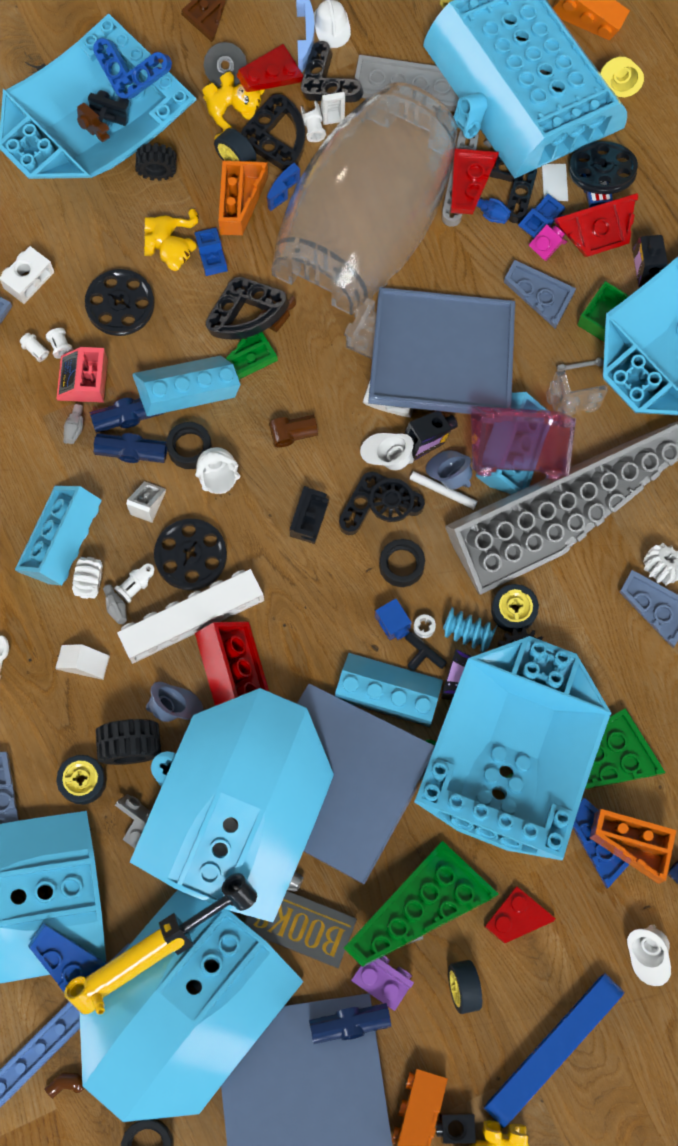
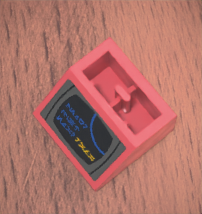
[56,347,108,403]

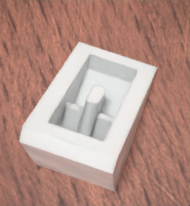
[126,481,166,523]
[55,644,110,680]

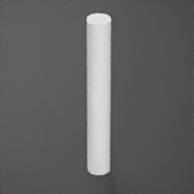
[410,471,478,510]

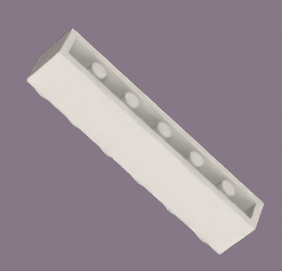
[117,569,264,664]

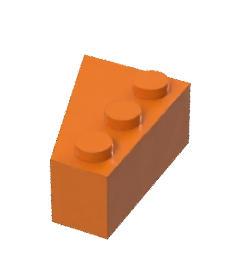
[552,0,630,40]
[218,161,268,236]
[589,809,677,884]
[391,1068,448,1146]

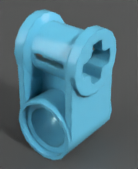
[452,93,487,139]

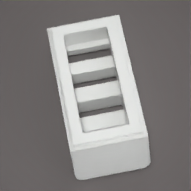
[320,92,345,125]

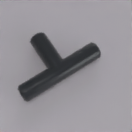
[405,632,447,671]

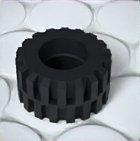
[95,719,161,765]

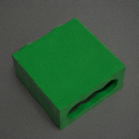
[577,281,629,342]

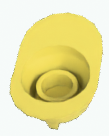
[600,56,644,97]

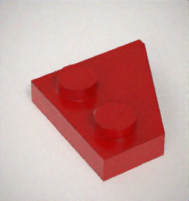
[484,886,556,944]

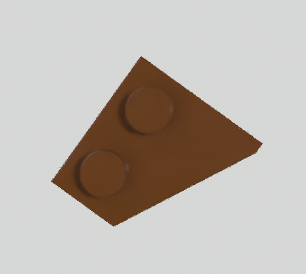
[181,0,226,42]

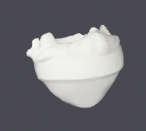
[195,447,240,494]

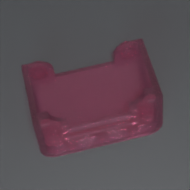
[471,406,576,480]

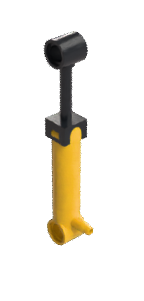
[64,873,258,1014]

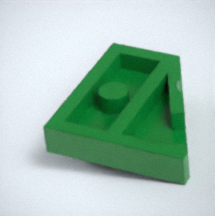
[226,332,278,380]

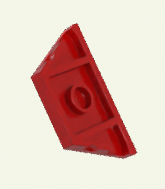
[554,193,638,257]

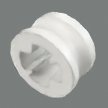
[413,614,436,639]

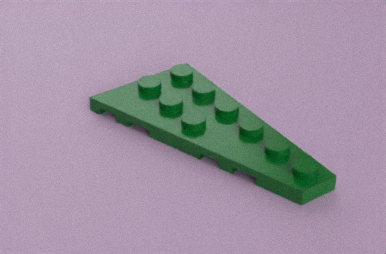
[503,708,666,796]
[343,841,499,967]

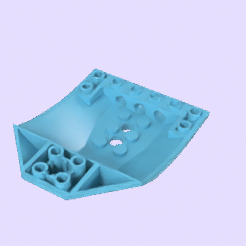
[0,14,197,179]
[603,257,678,415]
[414,636,612,860]
[130,688,334,922]
[0,811,106,984]
[79,890,304,1122]

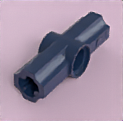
[90,398,164,433]
[93,433,167,463]
[309,1003,392,1044]

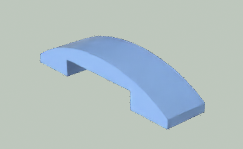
[296,0,315,72]

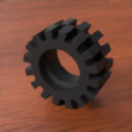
[135,143,176,181]

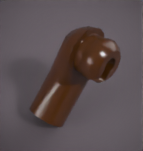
[44,1072,84,1099]

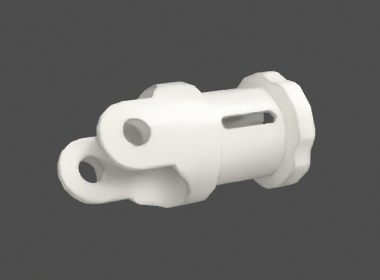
[301,101,326,142]
[114,563,154,603]

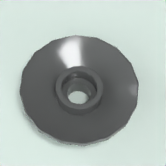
[203,42,247,87]

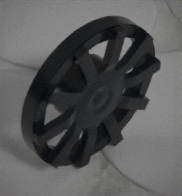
[369,478,414,522]

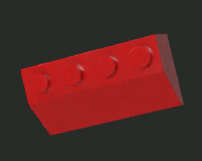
[195,622,269,706]

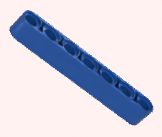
[483,973,625,1128]

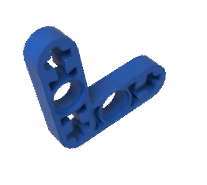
[93,38,172,99]

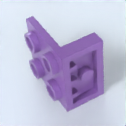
[351,956,414,1011]

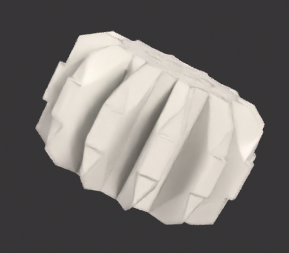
[643,543,678,585]
[72,557,103,599]

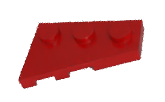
[236,44,303,92]
[450,149,499,215]

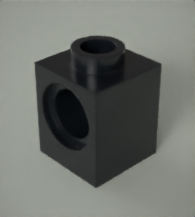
[436,1113,476,1144]

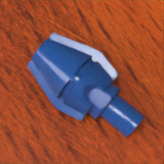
[477,198,511,224]

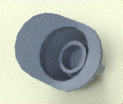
[426,450,473,490]
[146,682,203,722]

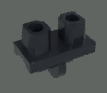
[88,90,129,126]

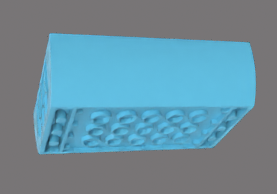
[423,0,627,179]

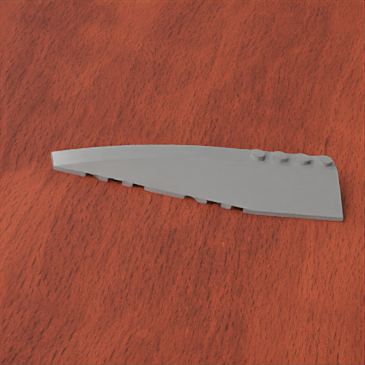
[445,421,678,595]

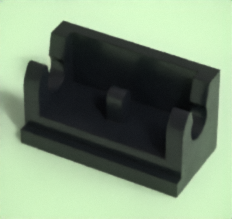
[289,486,329,544]

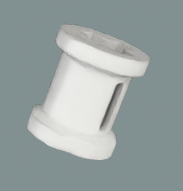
[46,328,73,359]

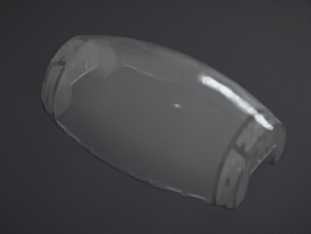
[272,82,458,315]

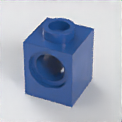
[375,599,412,640]

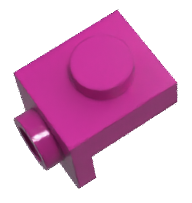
[529,224,568,261]

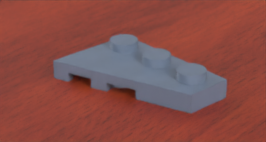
[504,260,576,329]
[619,570,678,648]

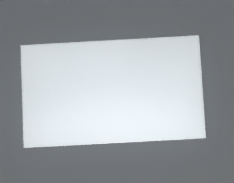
[542,164,568,201]

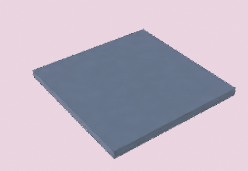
[368,287,515,418]
[297,684,435,884]
[221,993,393,1146]

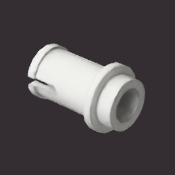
[20,333,50,362]

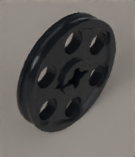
[569,141,638,194]
[85,269,155,336]
[154,519,227,591]

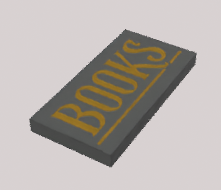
[245,891,357,968]

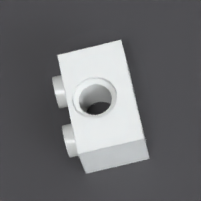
[0,246,54,304]

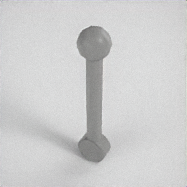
[557,357,604,372]

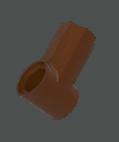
[269,415,318,448]

